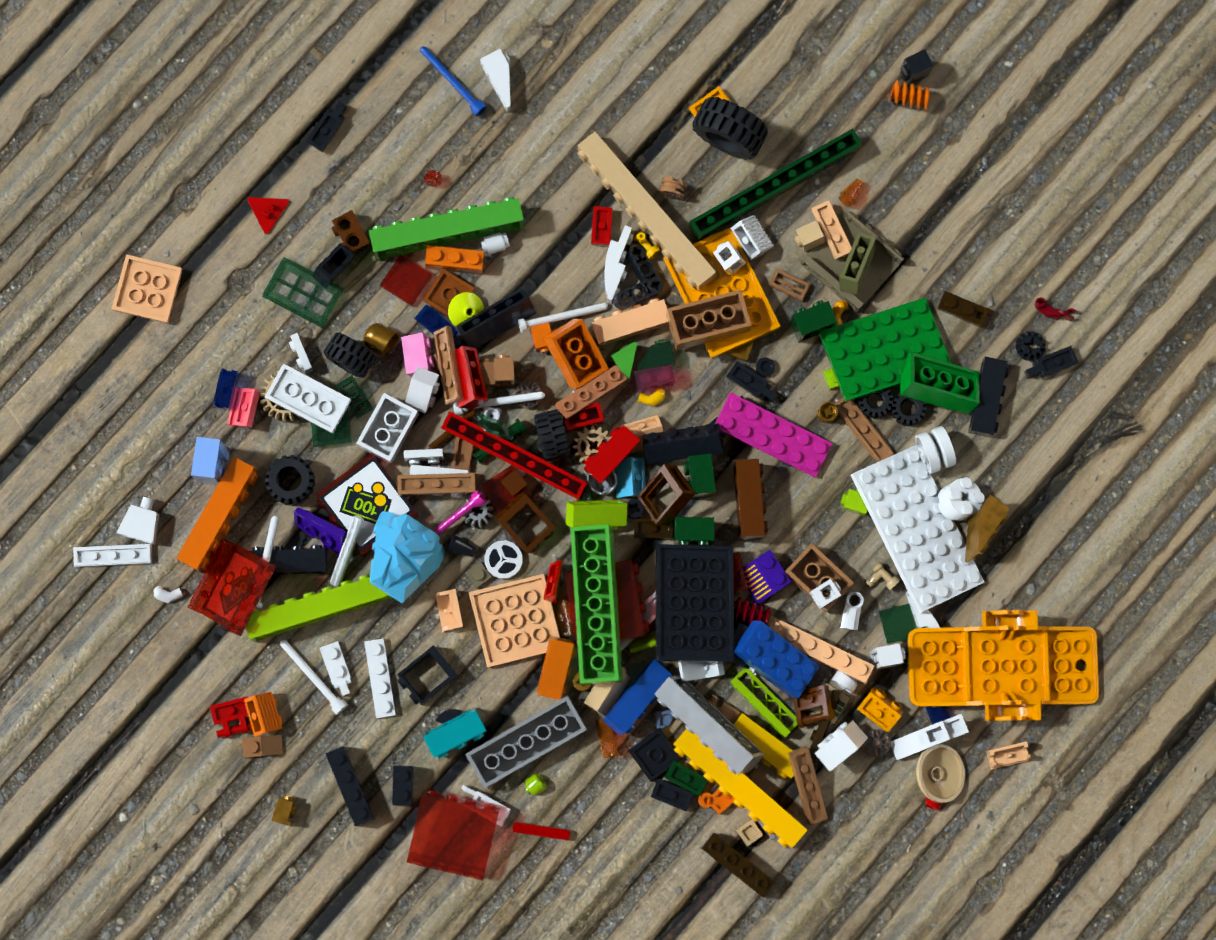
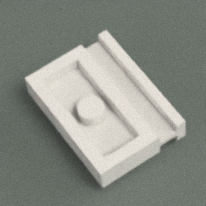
[404,449,444,465]

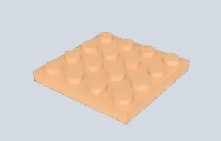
[469,574,560,668]

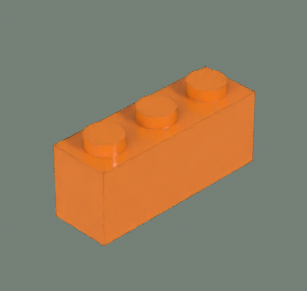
[425,245,485,275]
[537,635,576,700]

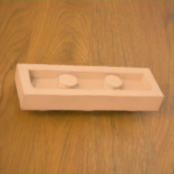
[811,201,852,260]

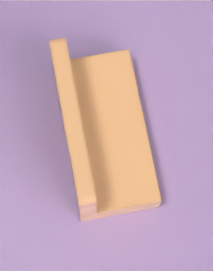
[621,415,663,454]

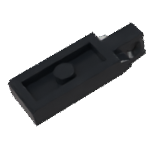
[306,102,347,153]
[1024,346,1079,379]
[726,361,777,403]

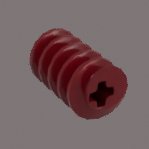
[734,597,771,625]

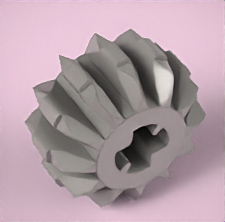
[462,499,494,528]

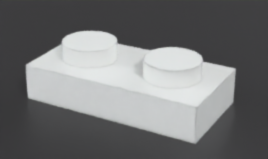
[289,333,313,374]

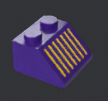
[736,550,791,605]

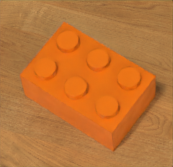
[543,319,609,388]

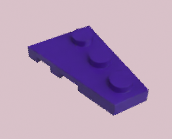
[294,507,346,558]

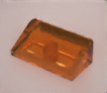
[551,596,577,638]
[595,718,618,758]

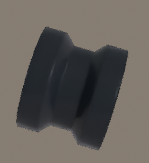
[627,499,644,520]

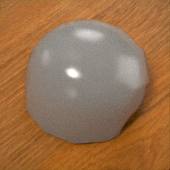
[587,471,617,495]

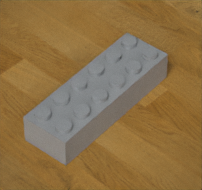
[654,675,765,775]
[465,696,587,789]

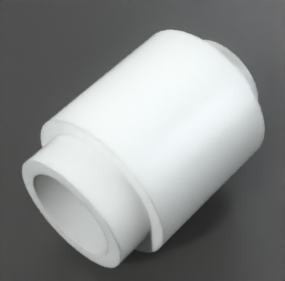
[481,232,510,255]

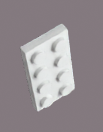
[265,364,351,434]

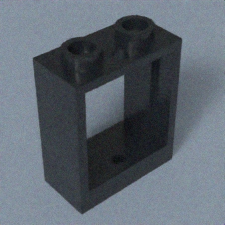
[397,645,458,705]

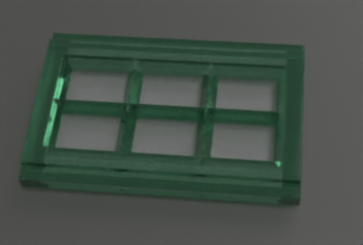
[262,257,344,328]

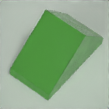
[611,342,638,382]

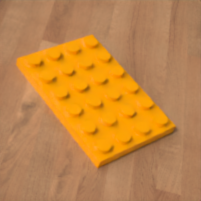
[663,227,781,359]

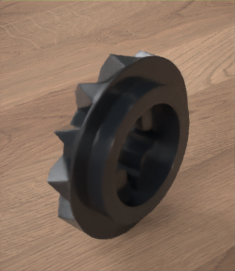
[1015,331,1046,361]

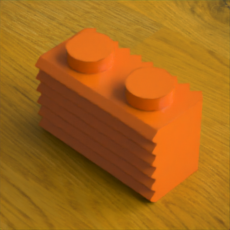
[244,691,282,737]

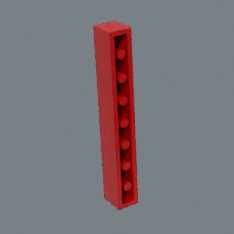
[440,411,587,499]

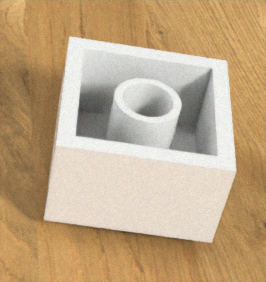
[815,720,868,771]

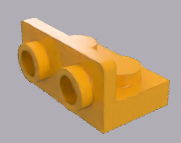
[857,687,904,733]

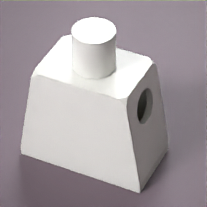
[117,497,159,545]

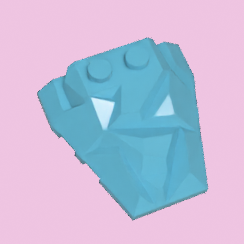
[370,511,445,603]

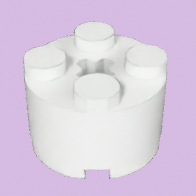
[938,477,984,521]

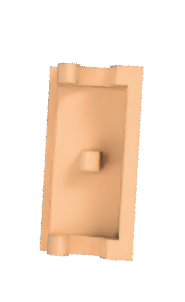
[435,589,464,632]
[986,741,1031,770]

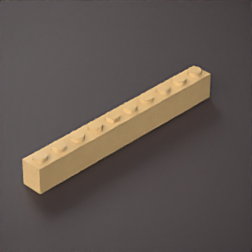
[577,132,716,291]

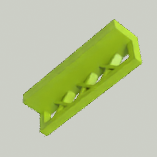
[729,667,798,738]

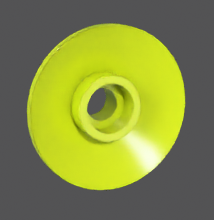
[448,292,484,328]

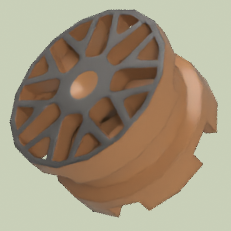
[659,176,688,200]
[515,381,542,409]
[862,730,891,757]

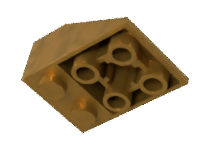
[965,495,1010,563]

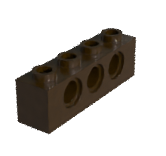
[701,833,775,898]

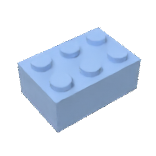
[191,437,230,485]

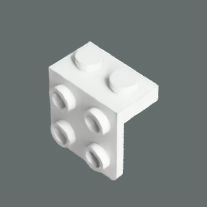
[678,662,725,681]

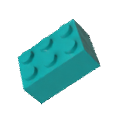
[423,707,486,759]

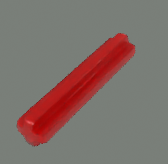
[513,822,571,841]

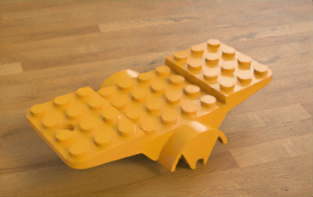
[908,610,1099,721]

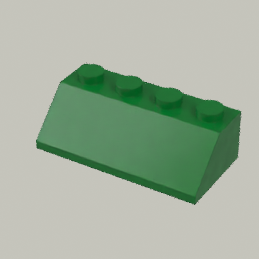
[900,352,980,414]

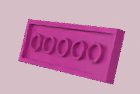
[715,393,832,478]

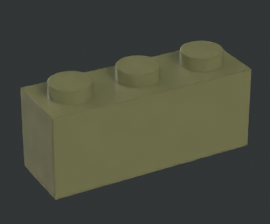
[839,232,876,295]

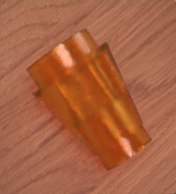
[839,179,864,207]

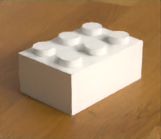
[356,393,419,464]

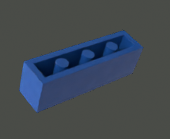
[602,660,672,736]

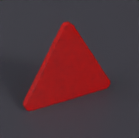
[247,197,289,235]

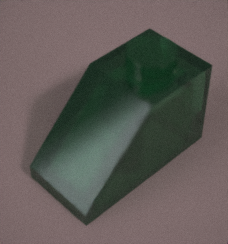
[637,339,675,374]

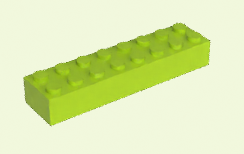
[246,574,393,642]

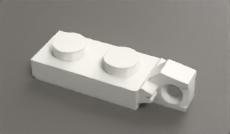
[320,641,352,696]

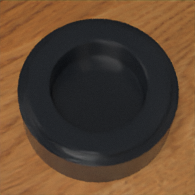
[756,357,775,377]

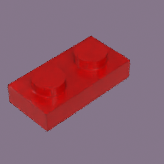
[591,206,612,246]

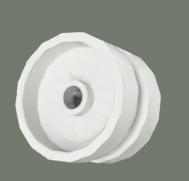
[915,426,956,474]

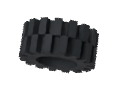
[857,389,893,419]
[891,393,927,426]

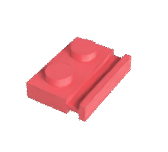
[227,387,260,428]

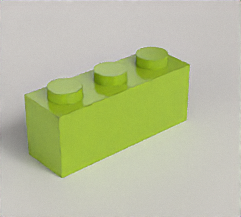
[566,500,628,529]

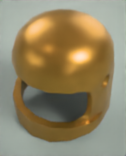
[363,323,400,357]

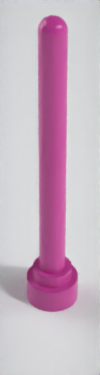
[432,490,487,535]

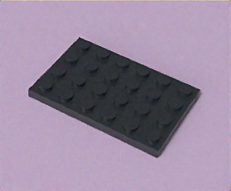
[656,544,734,663]

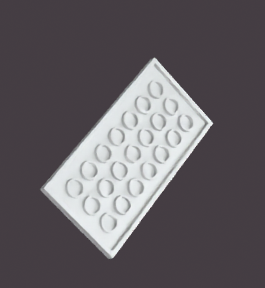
[851,445,984,613]

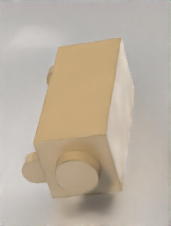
[584,667,631,716]

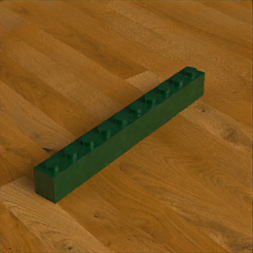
[689,128,862,242]

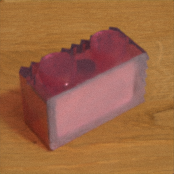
[634,364,675,393]

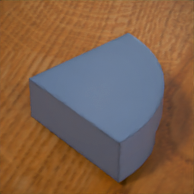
[655,710,673,730]

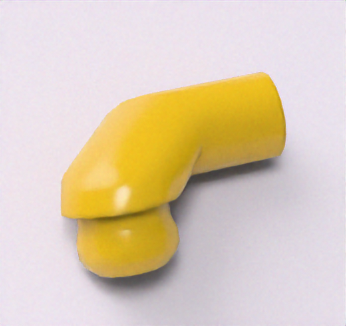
[637,388,666,406]

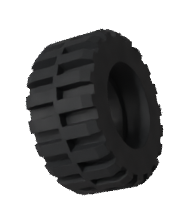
[692,97,768,160]

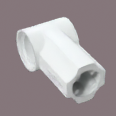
[840,592,864,630]

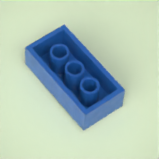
[734,621,819,698]

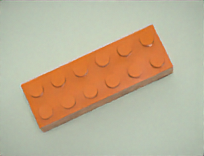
[176,457,259,573]

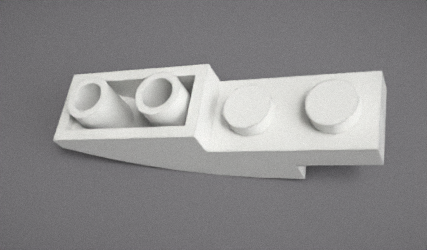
[604,225,634,304]
[891,714,969,760]

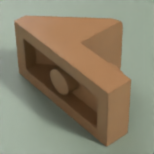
[242,735,283,758]

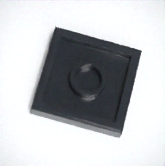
[628,727,682,782]

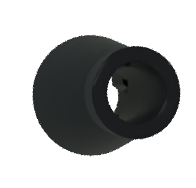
[446,536,476,557]

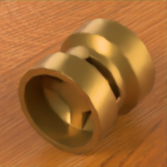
[817,402,838,423]

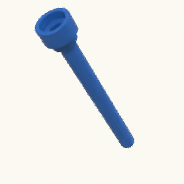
[420,46,487,117]

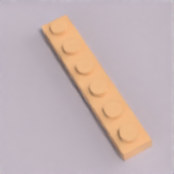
[767,616,875,684]

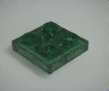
[311,408,352,447]

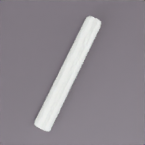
[330,515,364,587]

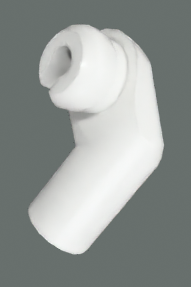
[154,586,183,603]

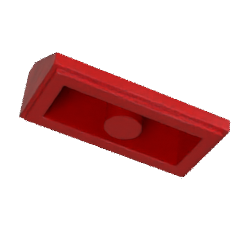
[544,560,563,603]

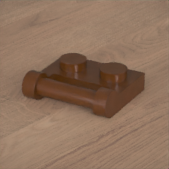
[794,685,835,728]

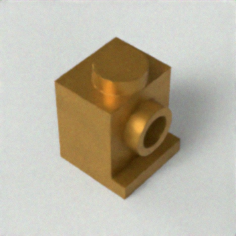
[271,795,297,826]

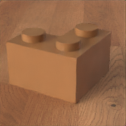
[479,354,515,388]

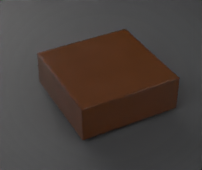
[500,470,528,497]

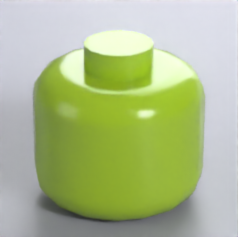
[525,773,546,796]

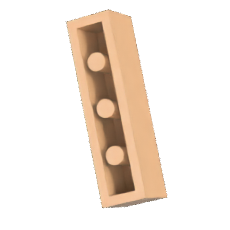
[591,298,669,347]

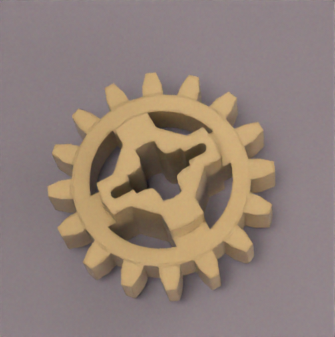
[573,426,611,463]

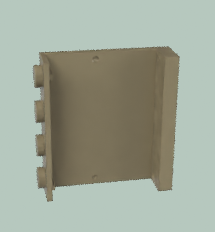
[800,210,903,313]

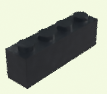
[456,288,537,348]
[968,356,1009,438]
[643,423,724,464]
[247,545,327,575]
[325,746,375,826]

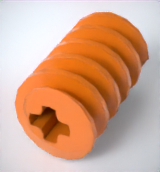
[889,80,930,111]

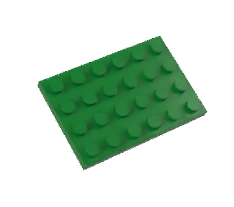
[819,298,952,403]

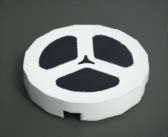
[484,540,523,579]

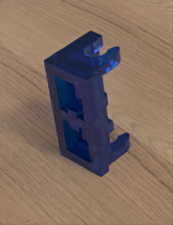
[212,368,240,411]

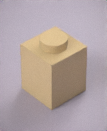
[794,221,825,252]

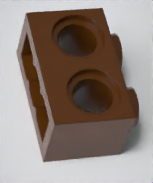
[331,210,371,255]

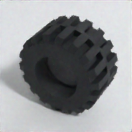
[323,333,376,378]
[534,409,570,461]
[265,455,316,506]

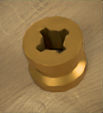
[573,672,591,691]

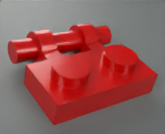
[210,696,253,738]

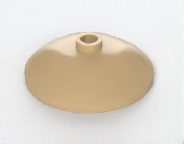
[916,744,965,803]

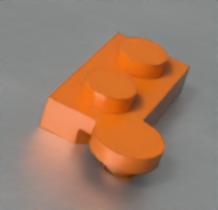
[698,790,735,815]

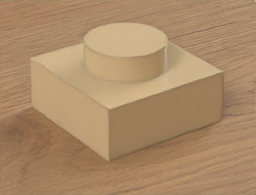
[736,819,763,846]

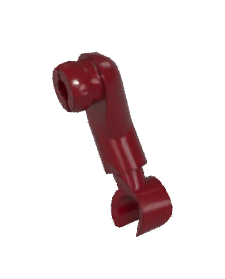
[1034,297,1076,321]

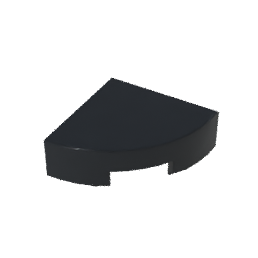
[436,709,461,724]

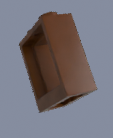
[637,464,695,525]
[494,492,555,554]

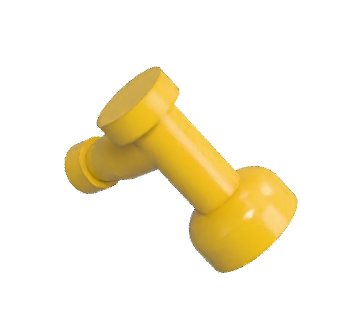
[634,231,661,260]

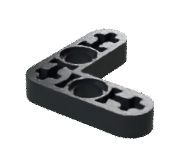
[613,244,663,310]

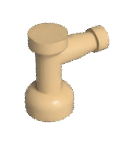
[866,562,901,590]

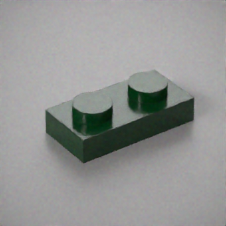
[664,760,708,796]

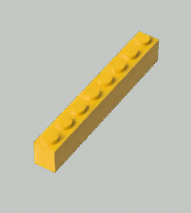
[673,729,807,848]

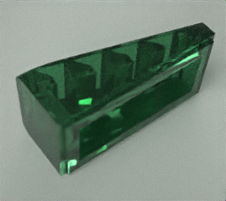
[336,375,373,419]

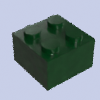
[790,300,837,343]
[683,454,716,499]
[673,517,714,546]

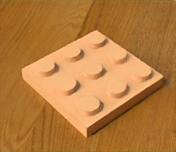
[112,255,183,324]

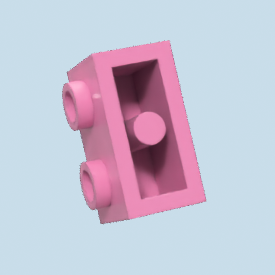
[401,332,435,377]

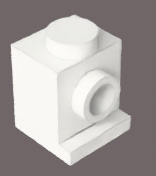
[713,241,746,274]
[809,579,841,609]

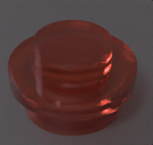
[423,170,442,187]

